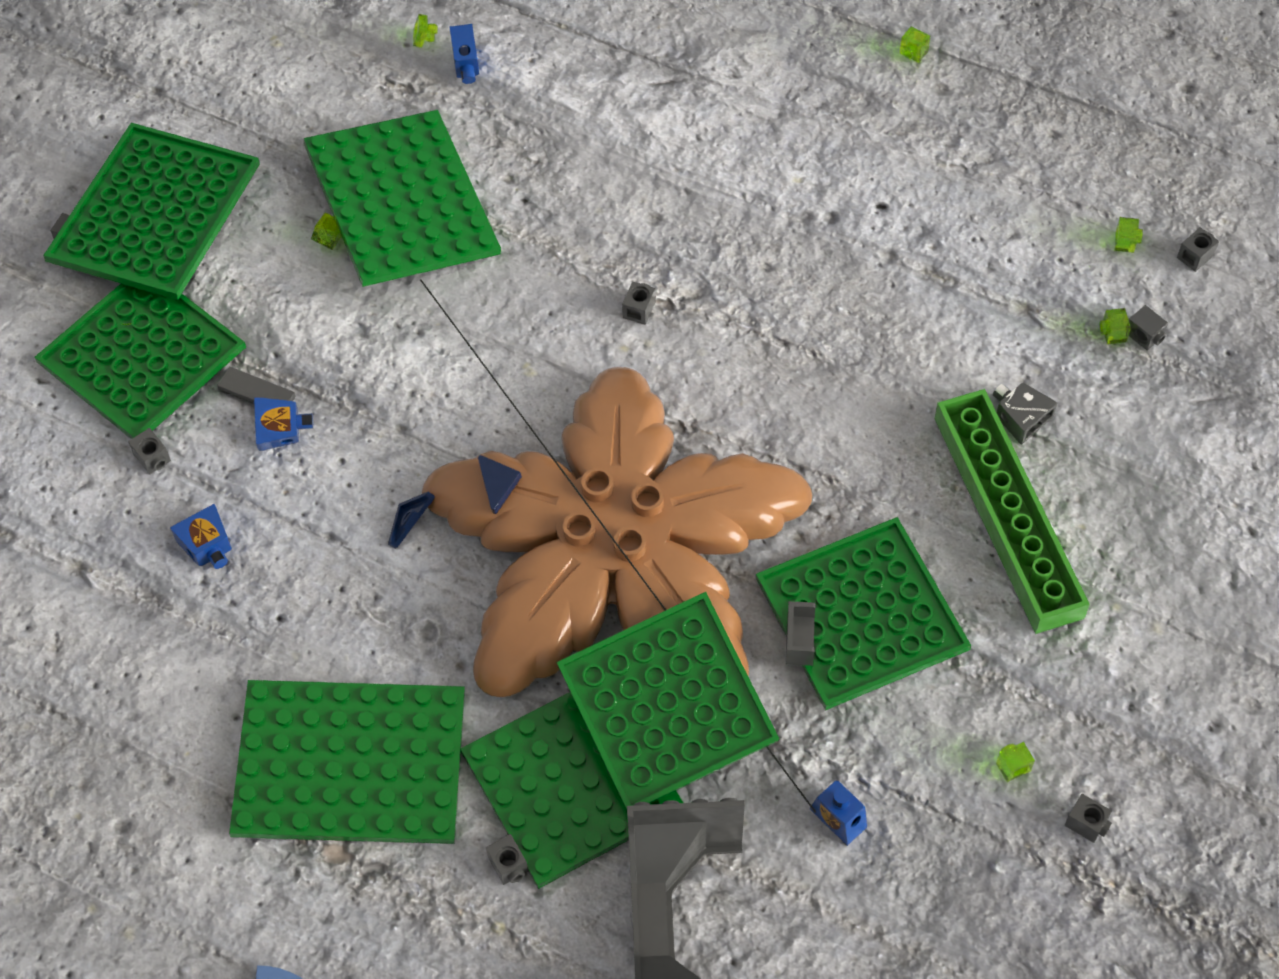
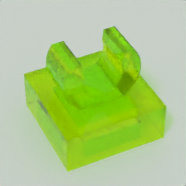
[413,14,438,47]

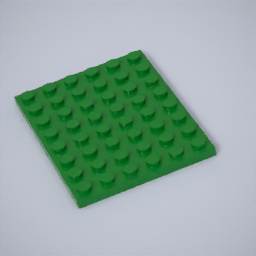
[304,110,501,287]
[43,122,260,300]
[229,680,465,844]

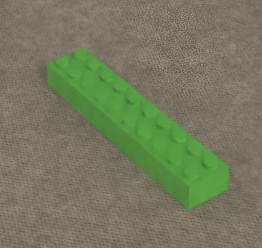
[934,389,1090,634]

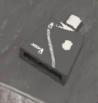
[993,383,1057,445]

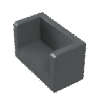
[786,601,816,666]

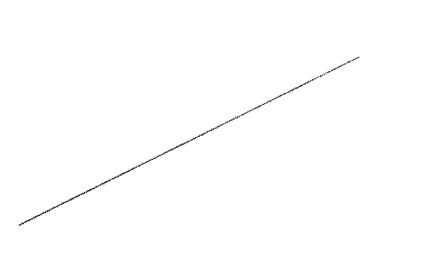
[420,279,816,813]

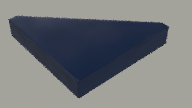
[478,455,522,514]
[388,492,435,549]

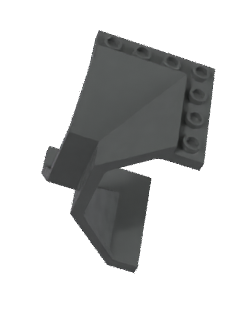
[627,798,745,979]

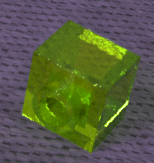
[899,26,931,63]
[311,212,342,250]
[1114,217,1143,253]
[1099,308,1131,344]
[996,742,1035,782]

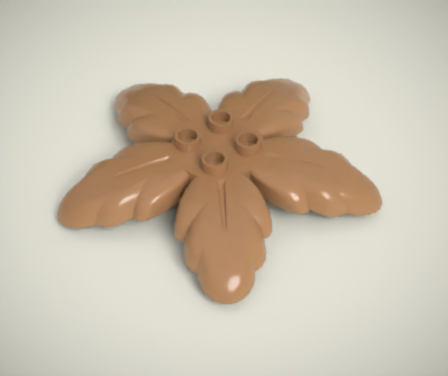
[422,367,812,697]

